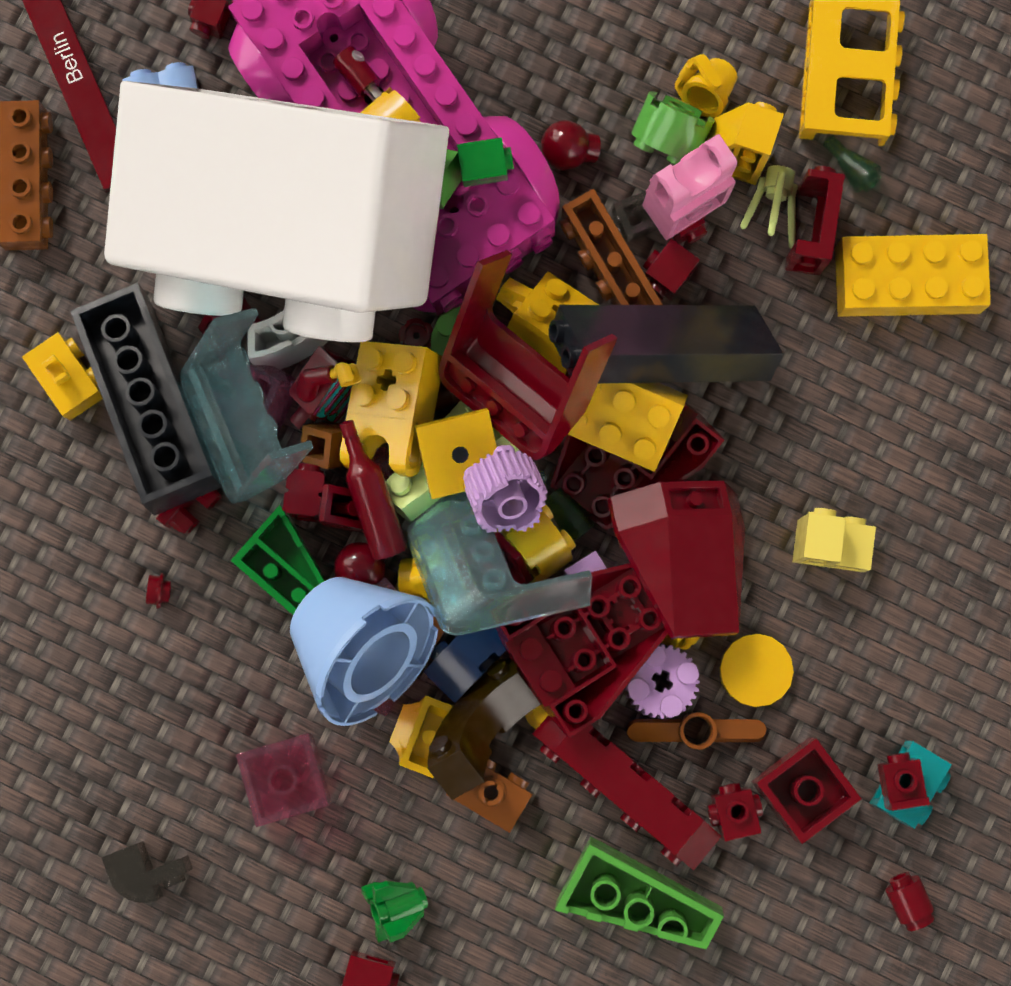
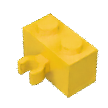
[22,332,103,421]

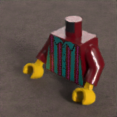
[289,346,362,430]

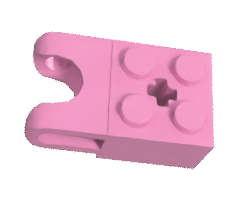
[642,134,737,241]

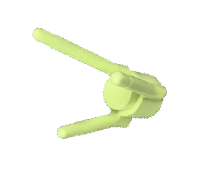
[740,165,798,249]

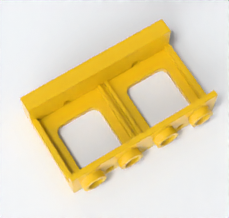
[799,0,905,146]

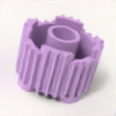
[463,445,547,533]
[624,644,700,719]

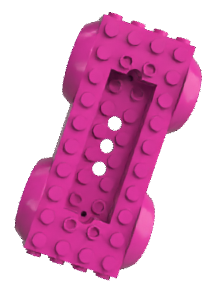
[228,0,560,316]

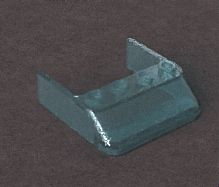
[181,308,313,504]
[407,471,592,635]

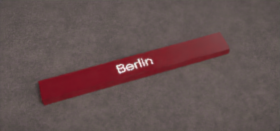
[22,0,116,193]

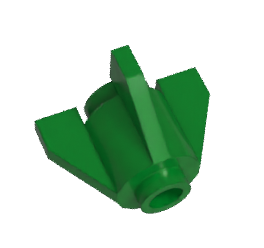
[361,881,428,943]

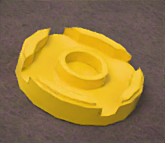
[720,634,794,707]

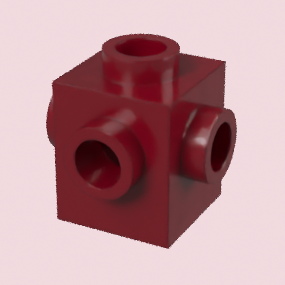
[707,782,763,842]

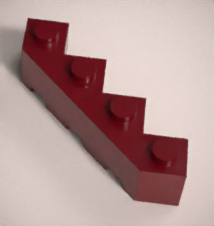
[533,715,722,871]

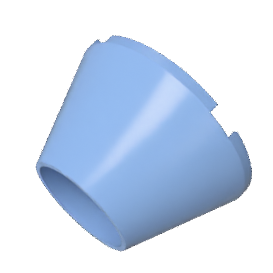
[290,577,438,726]

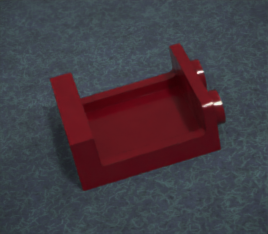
[785,166,845,276]

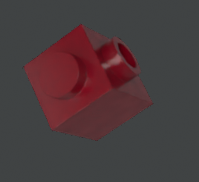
[643,238,700,301]

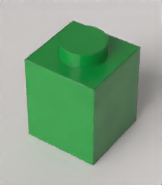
[457,137,514,187]

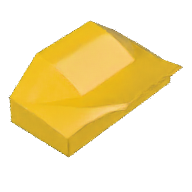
[389,695,453,778]

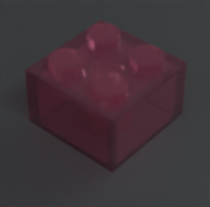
[236,732,332,827]

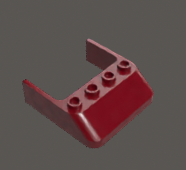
[439,250,618,460]

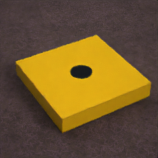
[414,408,497,499]

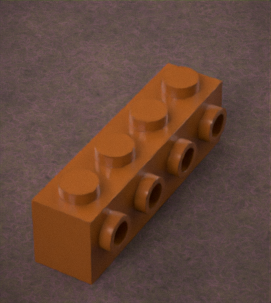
[0,100,54,251]
[559,188,663,305]

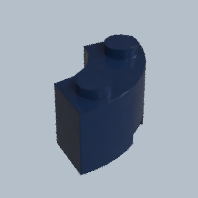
[424,598,506,703]

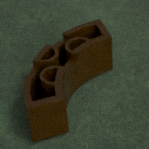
[428,657,540,800]

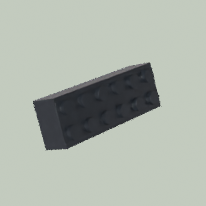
[70,282,222,516]

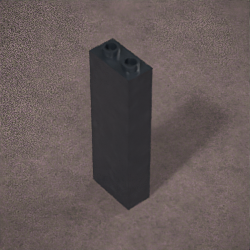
[549,305,784,384]

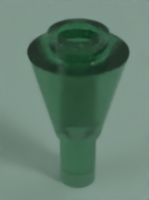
[823,135,881,193]

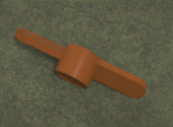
[627,712,766,750]

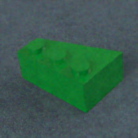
[230,505,326,615]

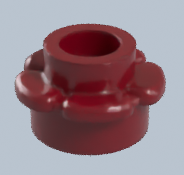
[398,318,433,348]
[146,573,171,609]

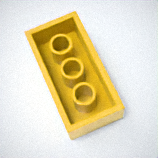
[835,234,991,317]

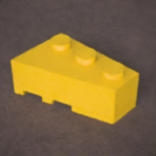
[706,102,784,185]

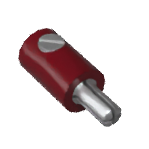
[333,46,382,101]

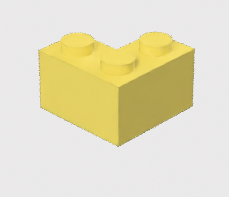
[792,508,876,573]

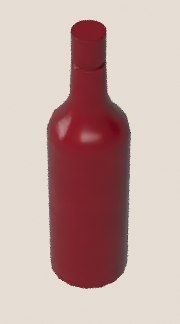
[339,420,408,560]

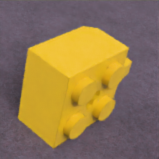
[496,271,599,374]

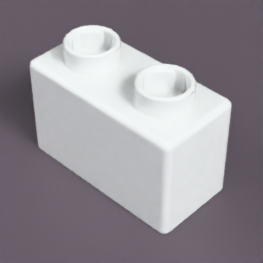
[104,81,449,342]

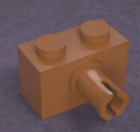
[446,759,533,833]

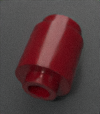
[885,872,935,931]

